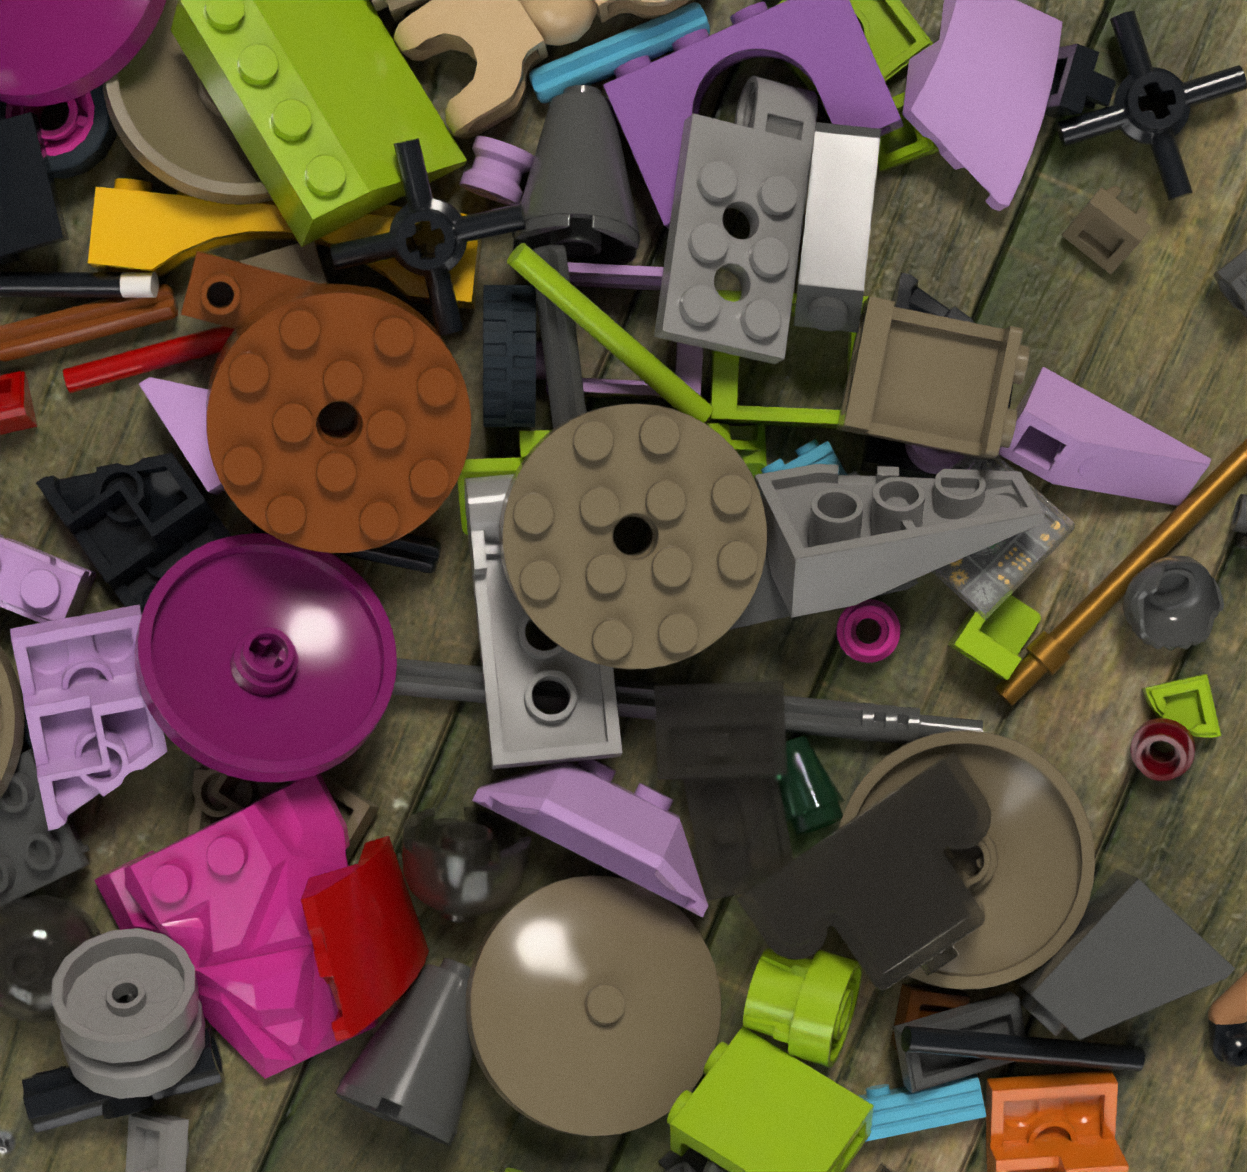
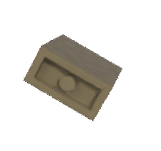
[837,296,1030,460]

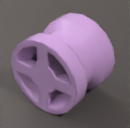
[459,136,534,206]

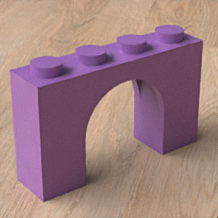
[603,0,903,229]

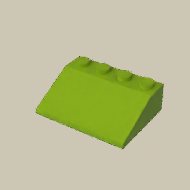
[170,0,467,247]

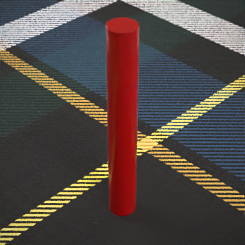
[63,325,235,394]

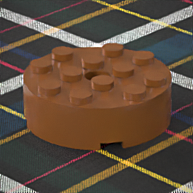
[206,283,471,553]

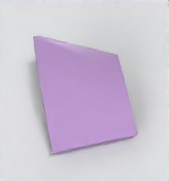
[903,0,1063,211]
[10,605,167,831]

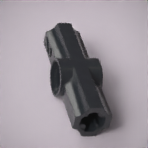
[22,1027,225,1133]

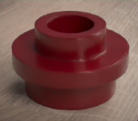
[1130,718,1195,781]

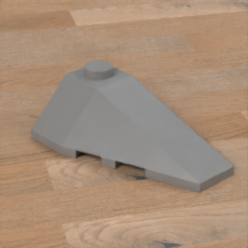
[754,464,1045,618]

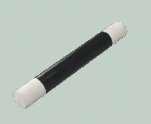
[0,272,159,298]

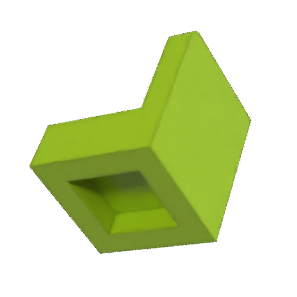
[947,593,1041,680]

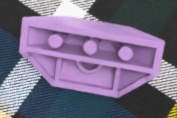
[472,759,708,918]

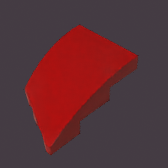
[301,836,429,1042]

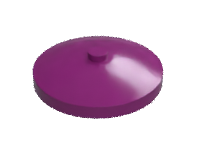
[0,0,166,107]
[134,533,397,782]

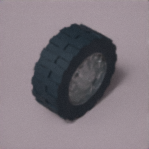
[483,285,536,427]

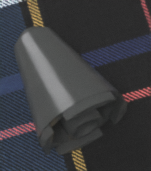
[512,85,640,265]
[335,958,473,1146]

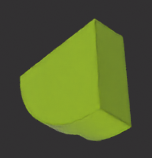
[1142,674,1221,738]

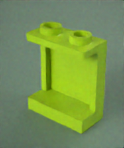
[667,1026,874,1172]

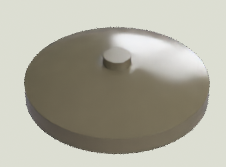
[103,0,273,205]
[835,730,1095,990]
[466,876,721,1136]

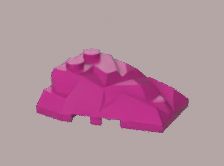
[94,773,379,1079]

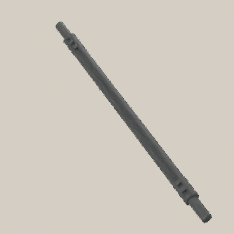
[392,658,983,745]

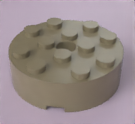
[499,404,767,669]

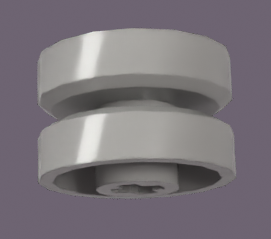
[51,928,205,1099]

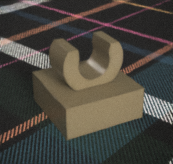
[1062,186,1152,274]

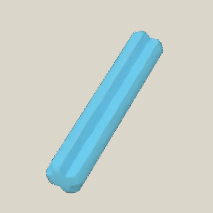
[529,2,710,104]

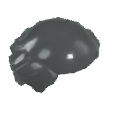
[1123,555,1224,651]

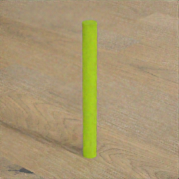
[507,243,713,423]

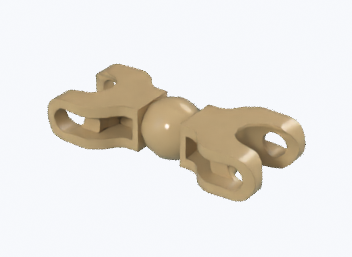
[394,0,696,139]

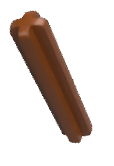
[0,284,178,362]

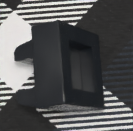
[1044,44,1116,118]

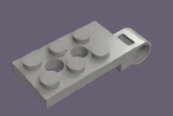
[654,76,818,364]
[464,474,622,769]

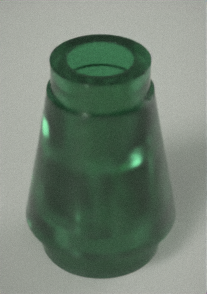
[771,736,845,836]

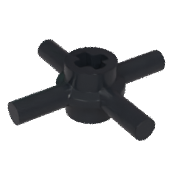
[1056,11,1247,201]
[330,138,527,335]

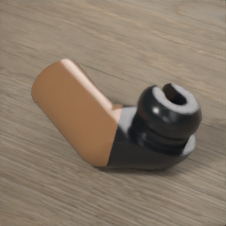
[1208,971,1247,1067]

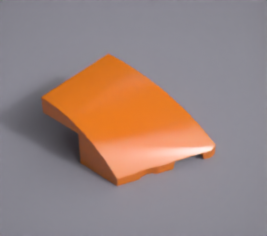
[986,1070,1129,1172]

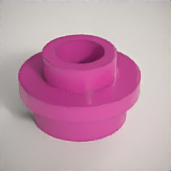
[836,599,900,663]

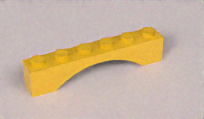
[88,178,482,309]

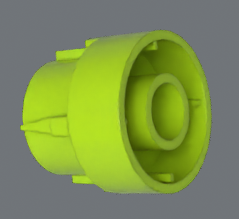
[743,948,862,1068]

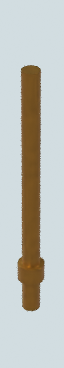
[994,438,1247,707]

